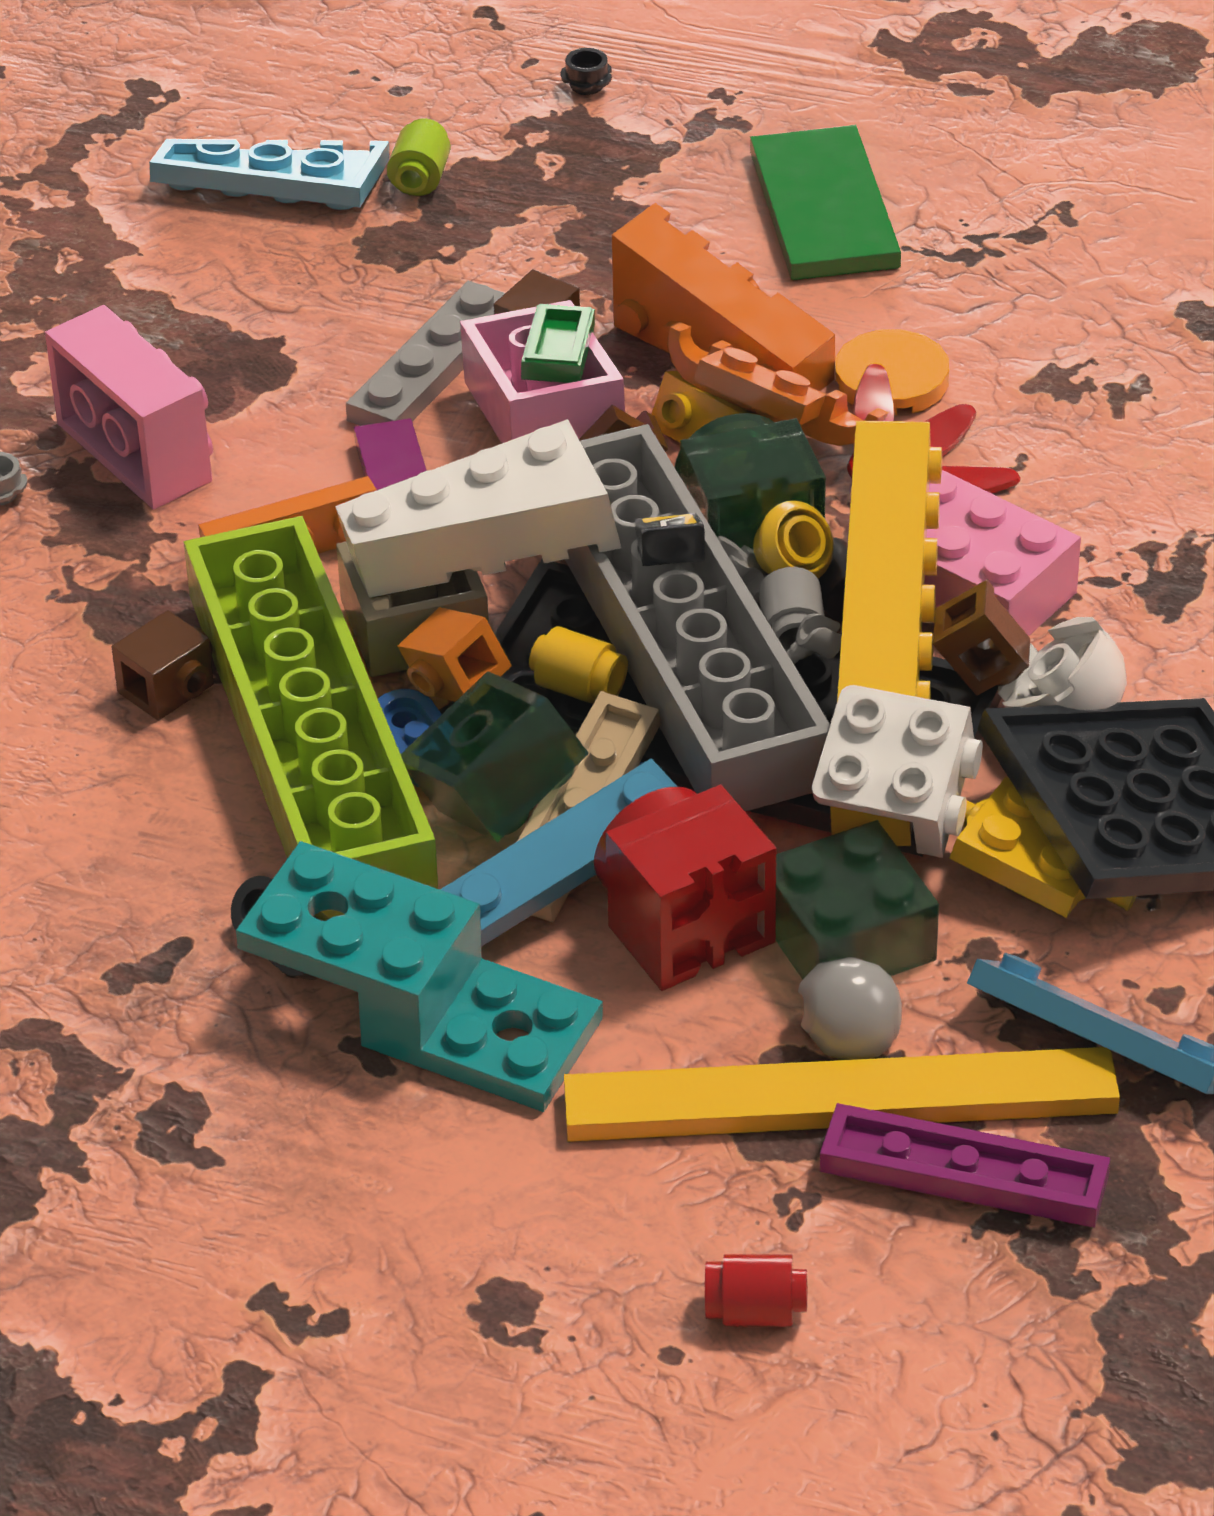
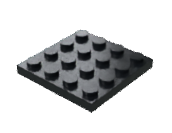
[977,698,1214,899]

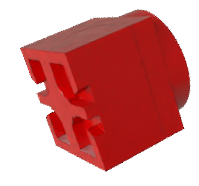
[594,784,777,991]

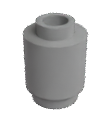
[759,567,825,657]

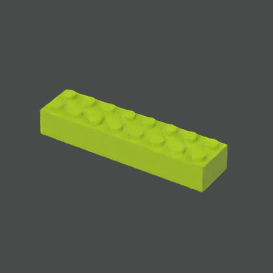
[183,516,438,918]

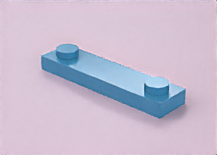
[440,758,677,947]
[967,953,1214,1094]

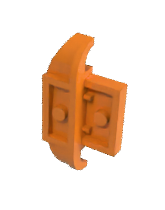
[668,322,889,446]

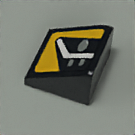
[634,513,705,566]

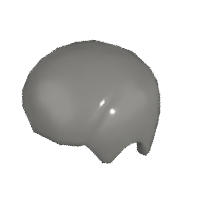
[798,957,902,1060]

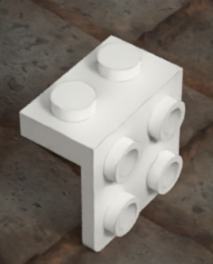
[812,685,983,858]

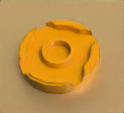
[835,329,949,415]

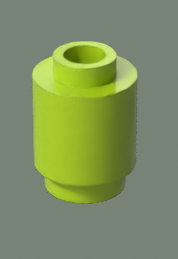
[387,118,451,196]

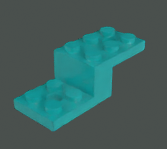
[236,841,603,1112]

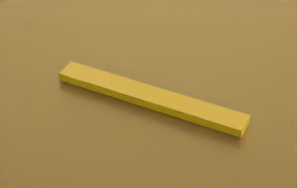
[564,1047,1120,1142]

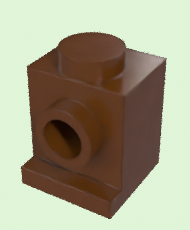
[933,579,1030,696]

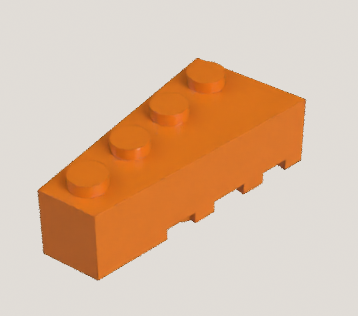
[612,203,836,391]

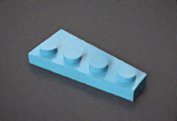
[149,139,389,210]

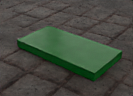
[750,125,901,280]

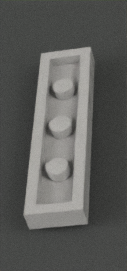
[346,280,505,426]

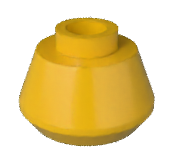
[753,501,834,578]

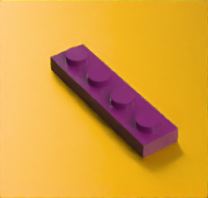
[819,1103,1111,1228]

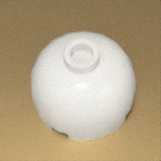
[998,617,1127,710]

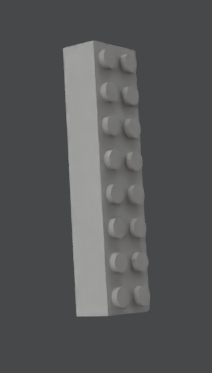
[565,424,830,811]

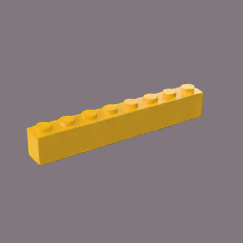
[830,421,942,846]

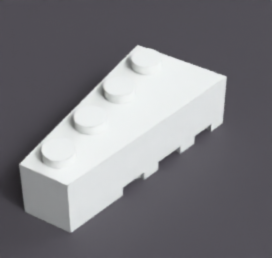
[335,419,621,598]

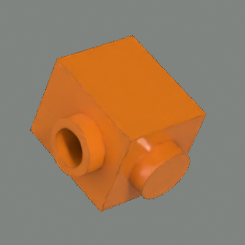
[397,607,512,705]

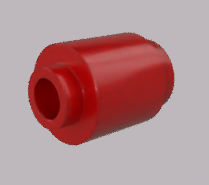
[705,1254,808,1327]

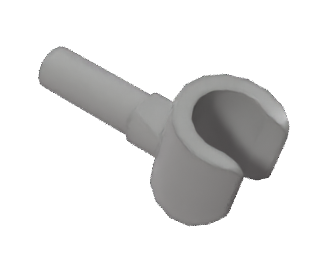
[786,613,842,665]

